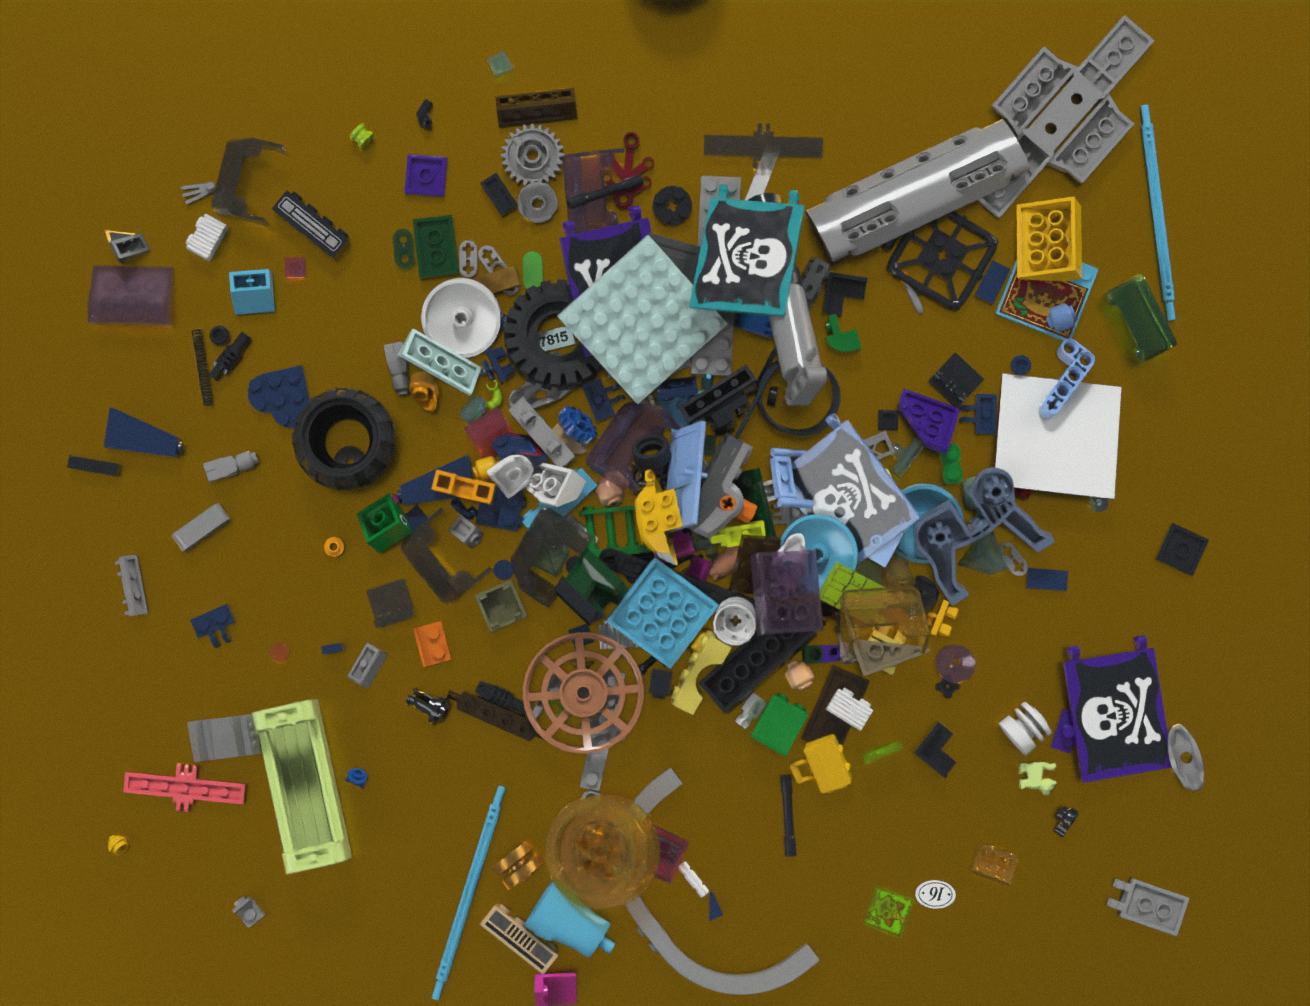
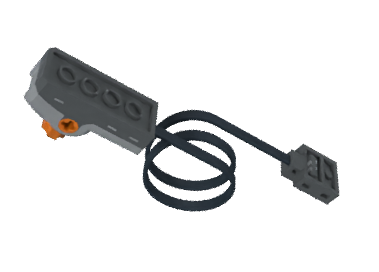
[687,256,841,538]

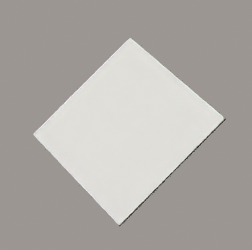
[995,373,1121,499]

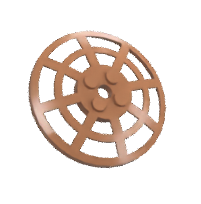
[523,632,644,753]

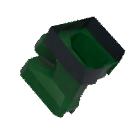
[553,548,628,626]

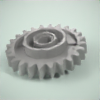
[501,123,565,187]

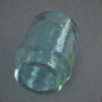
[459,395,488,425]

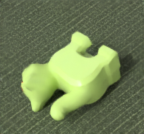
[1019,762,1057,795]

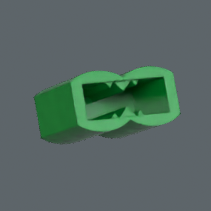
[938,443,963,486]

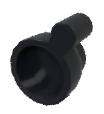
[1054,805,1080,838]

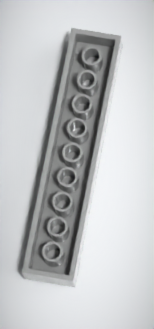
[691,176,741,378]

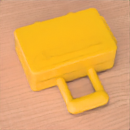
[789,734,852,793]

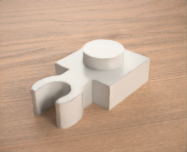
[735,693,768,729]

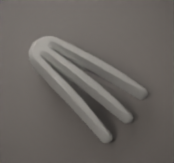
[181,182,215,204]

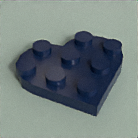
[248,365,310,428]

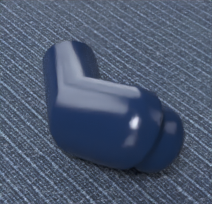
[451,498,477,520]

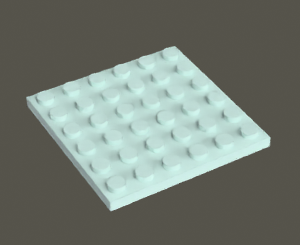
[558,235,727,404]

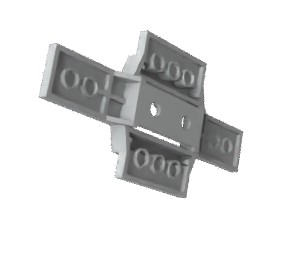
[977,15,1155,219]

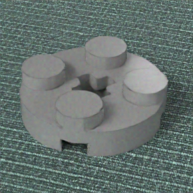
[518,182,558,223]

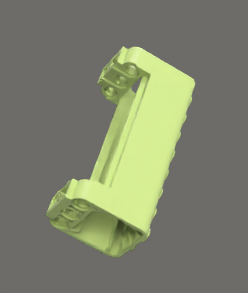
[252,699,352,874]

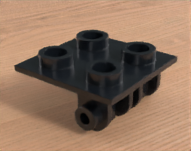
[928,352,984,408]

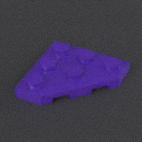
[898,389,960,455]

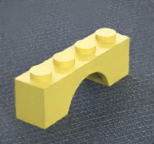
[670,630,732,715]

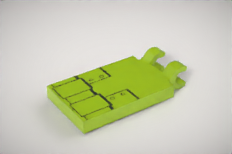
[816,562,897,625]

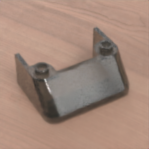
[211,138,287,227]
[401,507,494,605]
[511,507,594,608]

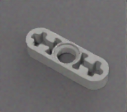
[478,245,520,297]

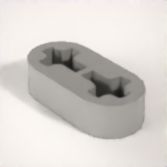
[459,240,478,279]
[997,542,1028,576]

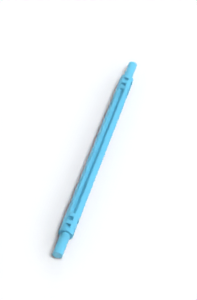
[1141,105,1176,321]
[432,785,506,1001]

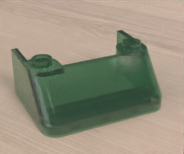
[1103,274,1177,366]

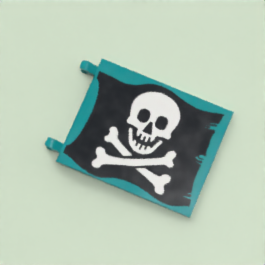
[689,185,805,317]

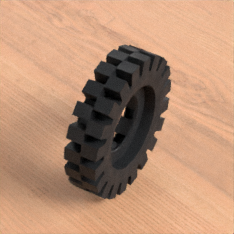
[504,279,603,391]

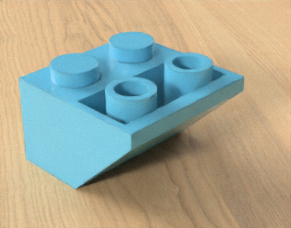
[229,269,275,315]

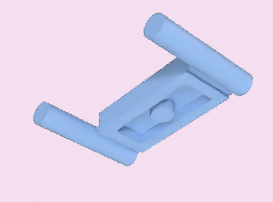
[770,448,814,508]

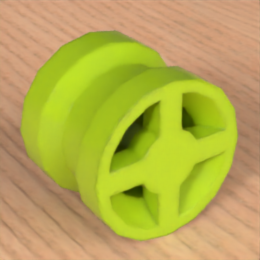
[349,123,374,149]

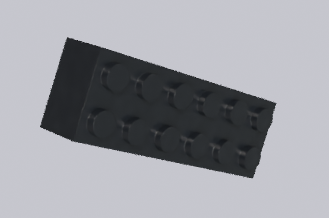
[699,603,819,714]

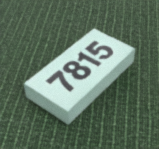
[537,326,576,352]

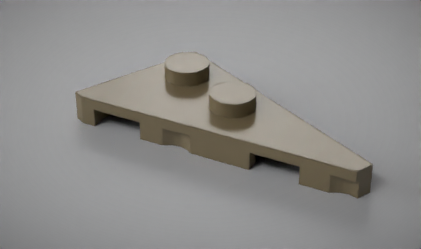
[850,639,930,677]

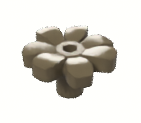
[640,391,657,413]

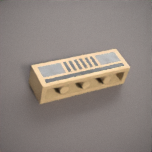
[480,904,559,974]

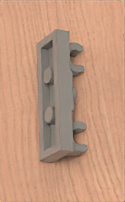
[115,555,148,616]

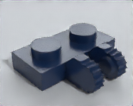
[582,378,626,423]
[960,394,997,435]
[190,604,236,648]

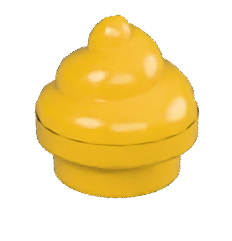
[108,835,129,856]

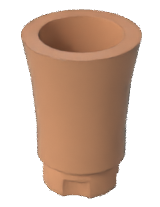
[709,546,739,582]

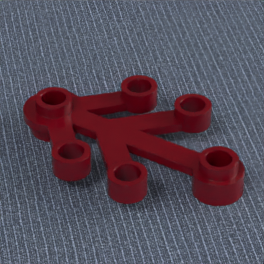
[601,132,654,209]

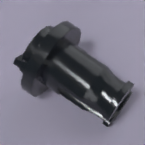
[406,687,451,726]

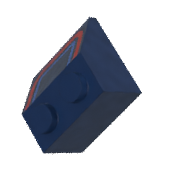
[491,433,548,468]

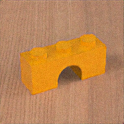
[431,470,497,505]

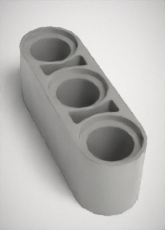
[171,503,230,553]

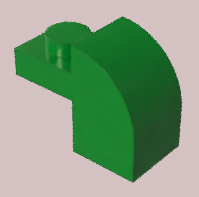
[825,314,861,354]

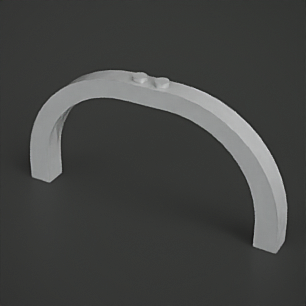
[615,767,820,995]

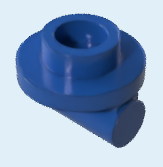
[345,768,367,789]

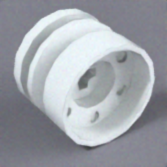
[713,597,757,646]
[998,702,1052,756]

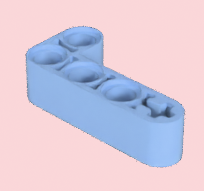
[1039,339,1095,418]

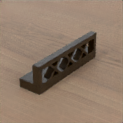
[496,88,577,126]

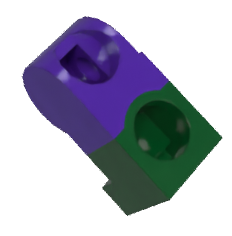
[802,645,840,664]

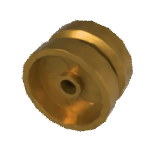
[492,841,543,890]

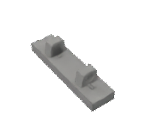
[508,397,576,468]

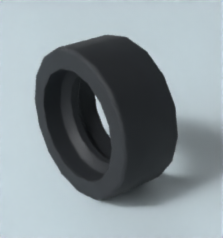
[631,434,672,470]

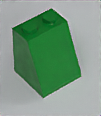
[749,693,809,757]

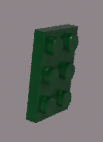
[412,215,459,279]

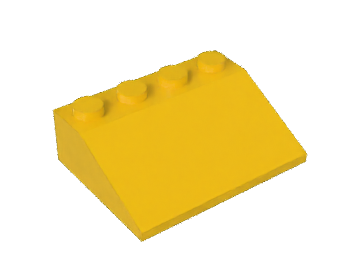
[1017,196,1082,282]

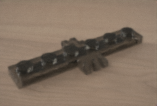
[704,123,823,171]

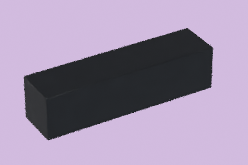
[67,455,121,477]

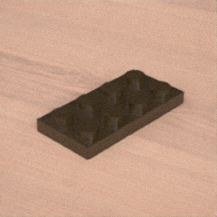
[801,665,870,746]

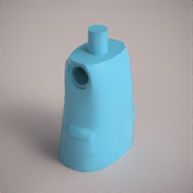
[524,878,615,958]

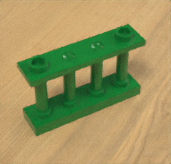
[578,505,653,558]

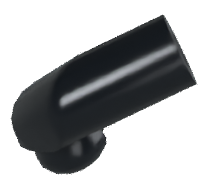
[416,99,433,129]

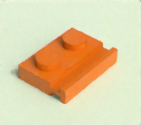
[413,621,452,667]

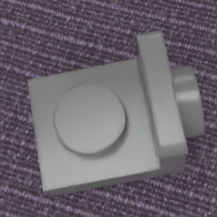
[448,514,484,549]
[232,896,265,928]

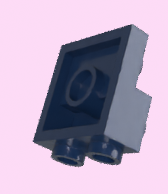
[475,487,526,532]

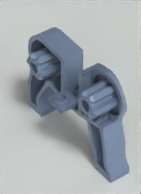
[913,467,1055,606]

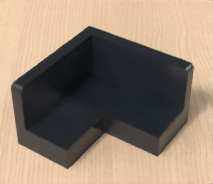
[821,272,868,317]
[912,721,956,778]

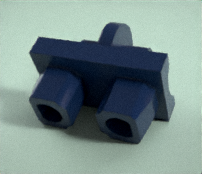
[479,347,515,385]

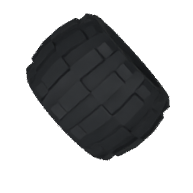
[292,388,396,491]

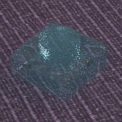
[487,50,513,78]

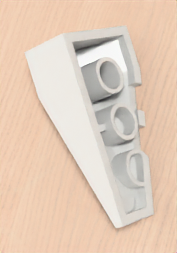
[525,463,586,507]

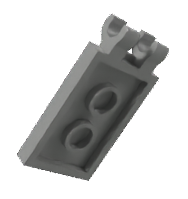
[1106,878,1189,936]

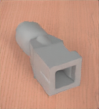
[384,341,410,396]
[203,451,259,483]

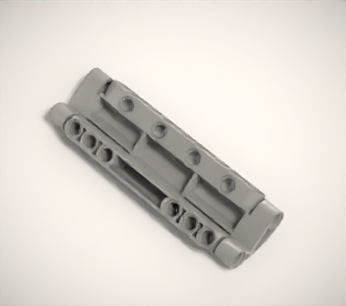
[805,119,1030,262]

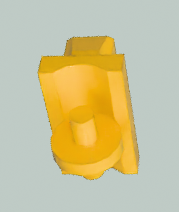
[926,600,960,637]

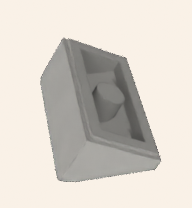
[347,642,388,689]

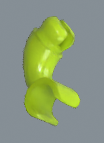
[486,379,503,411]

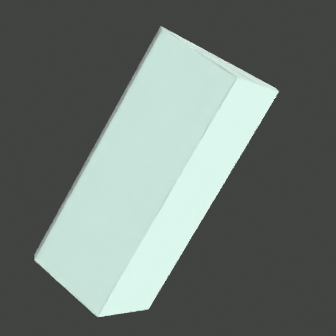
[397,329,482,396]

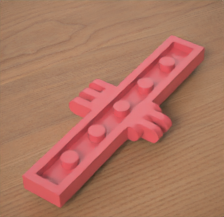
[123,763,246,813]

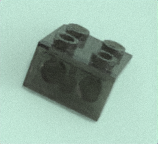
[366,579,416,629]

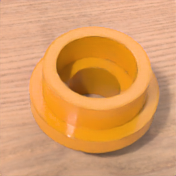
[324,537,344,557]

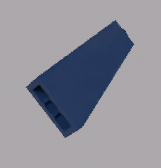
[104,408,183,458]
[398,455,473,506]

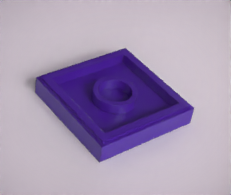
[404,154,448,197]

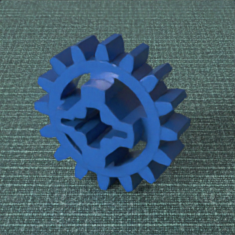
[558,405,598,444]

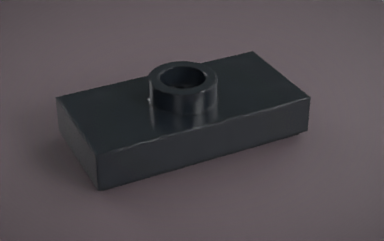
[480,172,518,217]

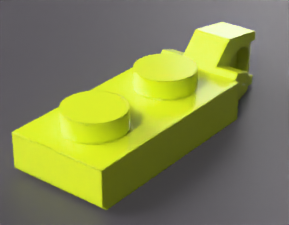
[709,520,766,548]

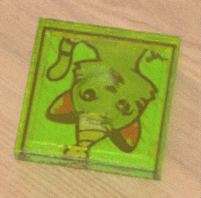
[860,741,903,764]
[863,886,915,938]

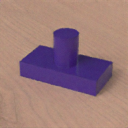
[1050,709,1075,753]

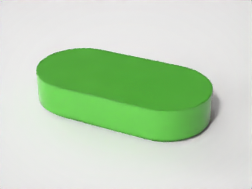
[522,251,543,289]

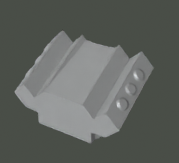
[187,714,261,762]

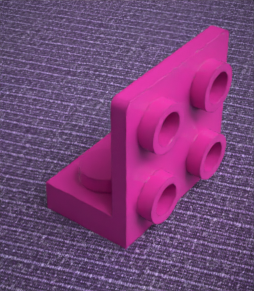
[535,973,577,1006]

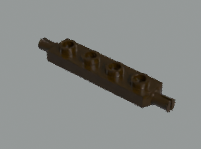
[447,690,546,742]

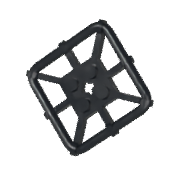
[887,211,999,311]

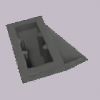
[105,230,150,265]

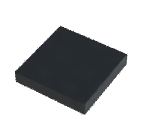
[1155,523,1209,576]

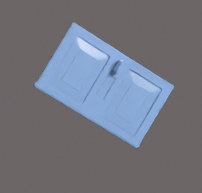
[664,421,707,535]

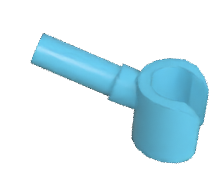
[701,374,714,388]

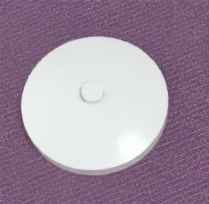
[421,278,501,358]

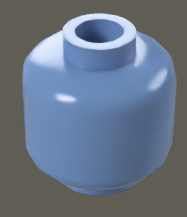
[1046,303,1077,332]

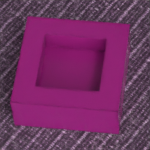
[687,555,713,581]

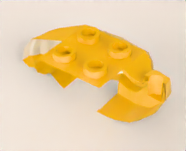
[635,469,683,565]

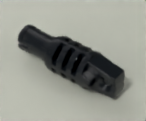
[209,332,252,381]
[475,681,526,716]

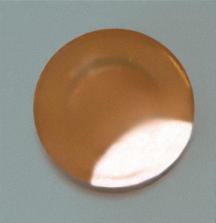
[269,642,290,662]

